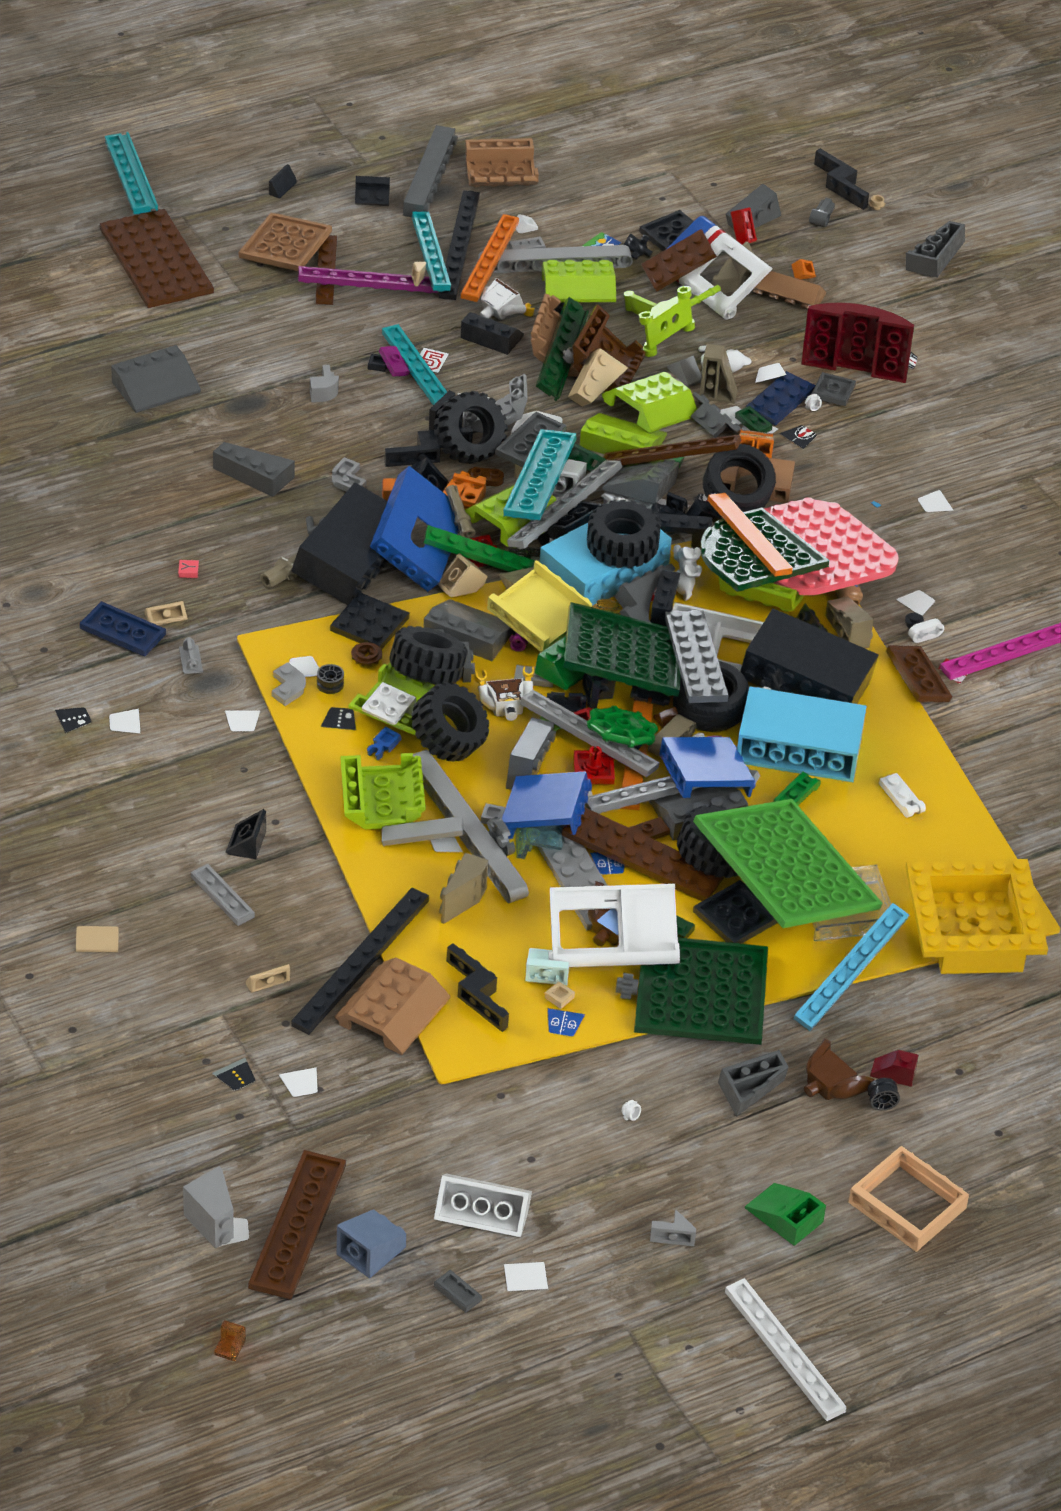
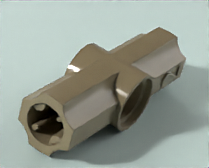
[260,553,298,589]

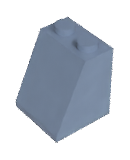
[336,1210,406,1279]

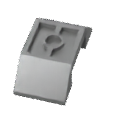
[463,374,528,433]

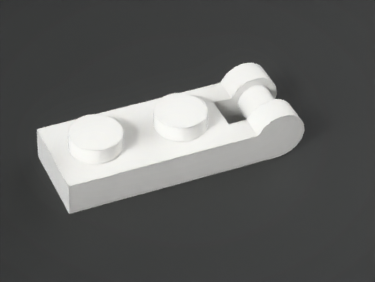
[879,773,926,818]

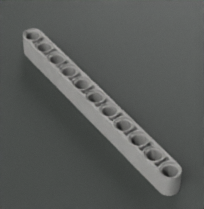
[413,750,529,903]

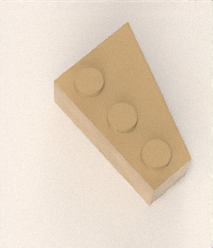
[568,348,628,406]

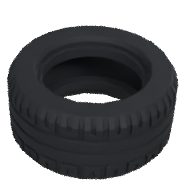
[703,444,776,512]
[673,661,749,732]

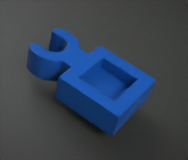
[367,726,402,760]

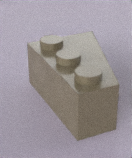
[700,343,738,404]
[825,597,874,648]

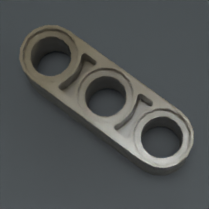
[648,714,696,758]

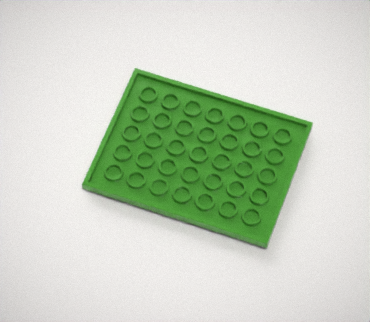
[693,799,883,928]

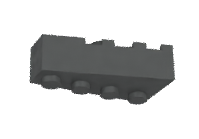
[906,221,965,278]
[213,442,295,497]
[506,718,556,790]

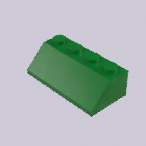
[535,636,584,691]

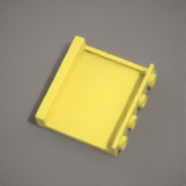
[487,560,592,652]

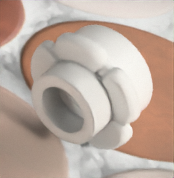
[805,394,822,411]
[622,1100,641,1121]

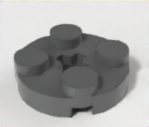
[487,817,515,857]

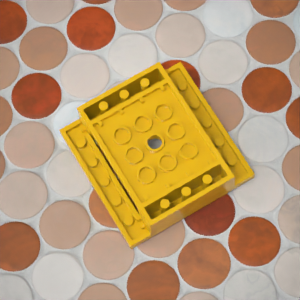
[905,859,1048,974]

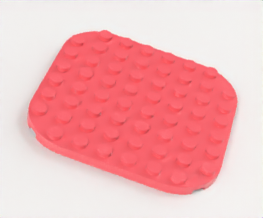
[763,497,898,595]

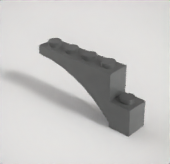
[614,563,675,623]

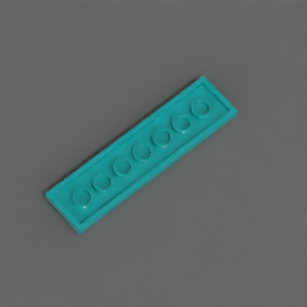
[503,429,576,520]

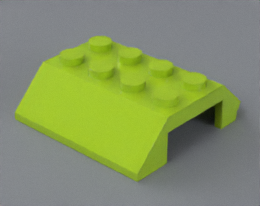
[541,260,616,302]
[602,372,697,433]
[465,485,556,548]
[719,577,804,612]
[348,662,446,736]
[340,753,426,829]

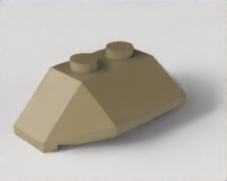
[712,242,754,293]

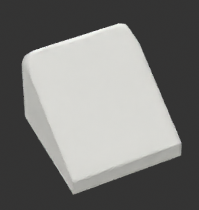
[516,214,538,233]

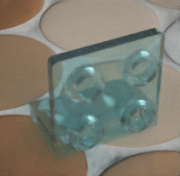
[515,825,563,859]

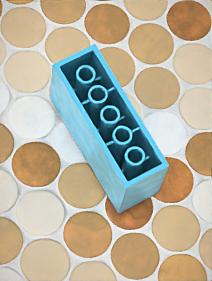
[540,523,672,608]
[737,686,867,782]

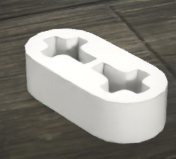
[908,619,944,643]

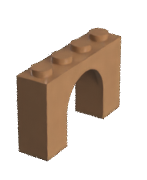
[721,458,795,503]

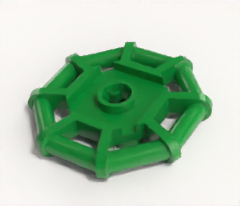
[587,705,658,748]

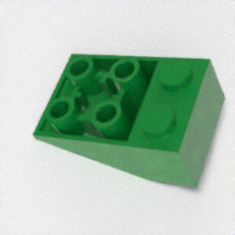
[745,1183,826,1246]

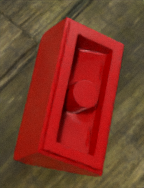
[731,207,757,245]

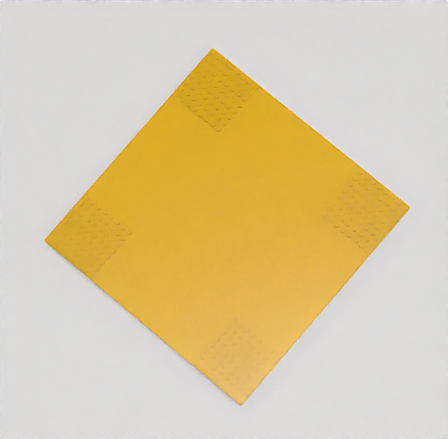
[237,541,1060,1084]

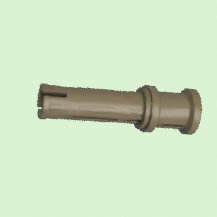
[445,485,476,538]

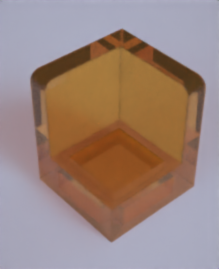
[214,1320,246,1361]

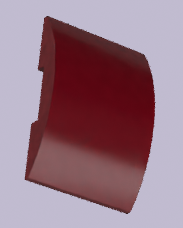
[801,303,914,383]

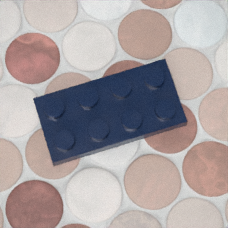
[746,371,815,426]
[80,601,166,657]

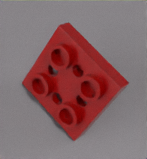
[573,746,615,785]

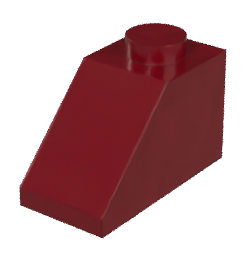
[870,1050,919,1087]

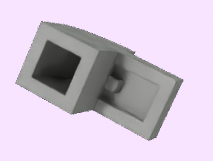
[310,365,339,402]

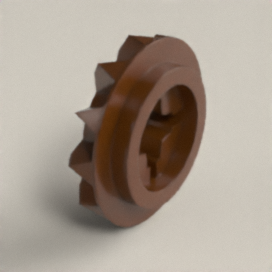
[351,642,382,666]

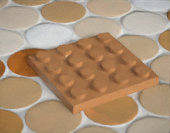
[238,213,332,271]

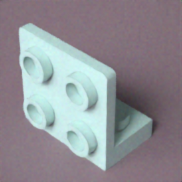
[525,948,569,985]

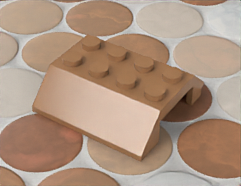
[465,138,539,187]
[531,294,580,377]
[335,957,450,1055]

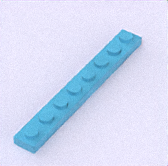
[793,903,909,1031]

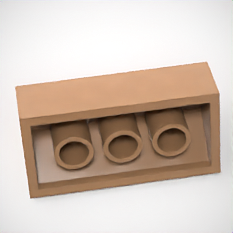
[752,271,826,309]

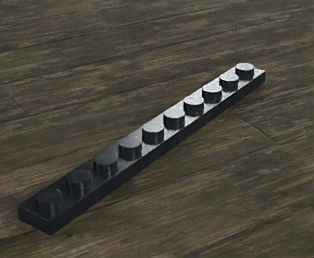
[439,190,480,300]
[291,887,429,1035]

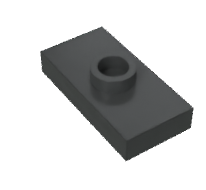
[434,1270,482,1313]

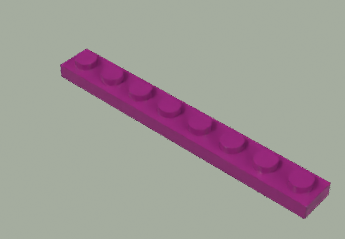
[298,266,438,293]

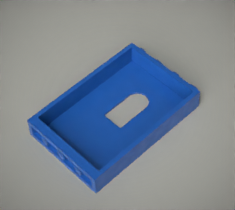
[370,466,459,592]

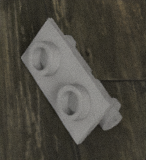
[179,637,203,674]

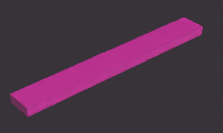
[940,623,1061,680]

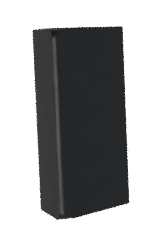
[269,164,297,199]

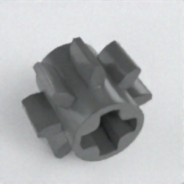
[616,973,638,999]

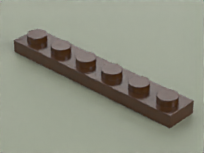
[316,235,337,305]

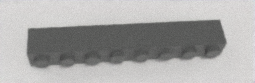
[403,125,458,217]

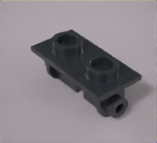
[796,603,828,632]
[630,686,670,707]
[547,691,586,712]

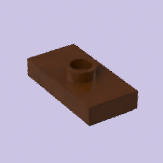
[629,817,670,840]

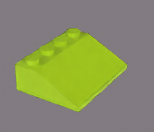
[580,413,667,454]

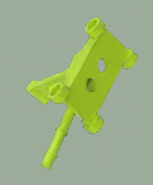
[624,285,721,357]

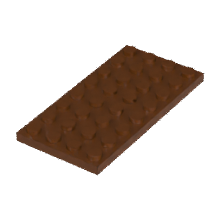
[100,209,214,308]

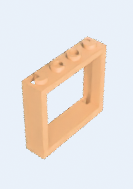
[848,1146,969,1252]

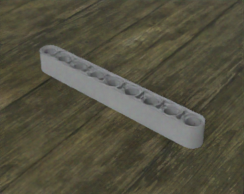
[478,245,633,273]

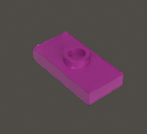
[379,346,410,377]

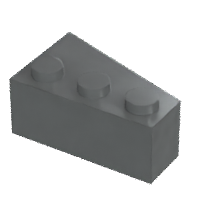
[726,184,781,229]
[718,1050,788,1117]

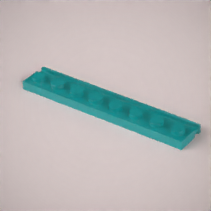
[105,132,158,214]

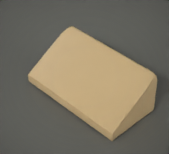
[145,601,188,625]
[76,926,119,952]
[246,964,290,993]

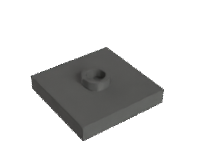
[812,372,856,406]

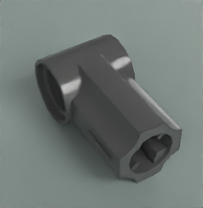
[809,198,835,227]

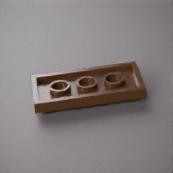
[641,229,717,292]
[886,645,953,703]

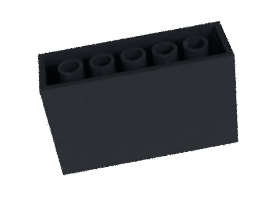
[291,482,389,605]
[740,608,879,704]

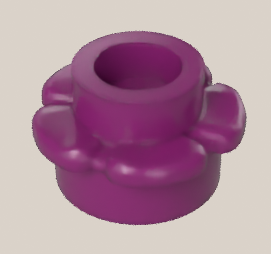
[509,633,528,652]

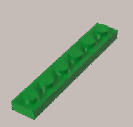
[423,525,535,572]

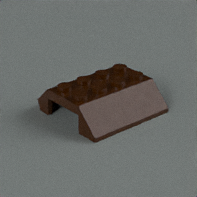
[572,304,646,392]

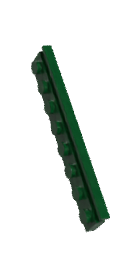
[536,297,589,401]

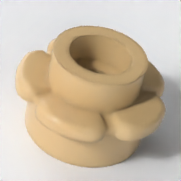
[869,195,885,210]

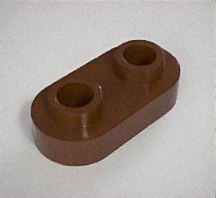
[468,467,504,487]

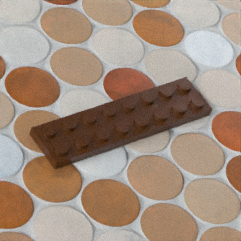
[561,807,724,901]
[248,1150,346,1300]

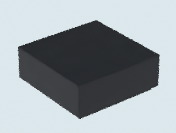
[368,354,387,372]

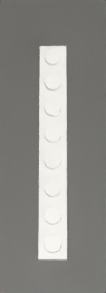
[725,1278,846,1421]

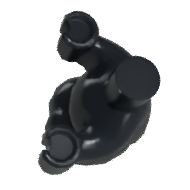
[624,233,653,260]

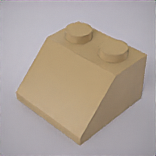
[437,553,488,597]

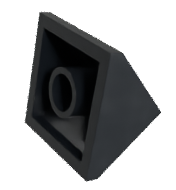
[226,809,266,860]

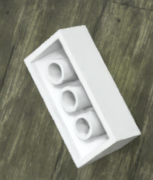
[434,1174,532,1237]

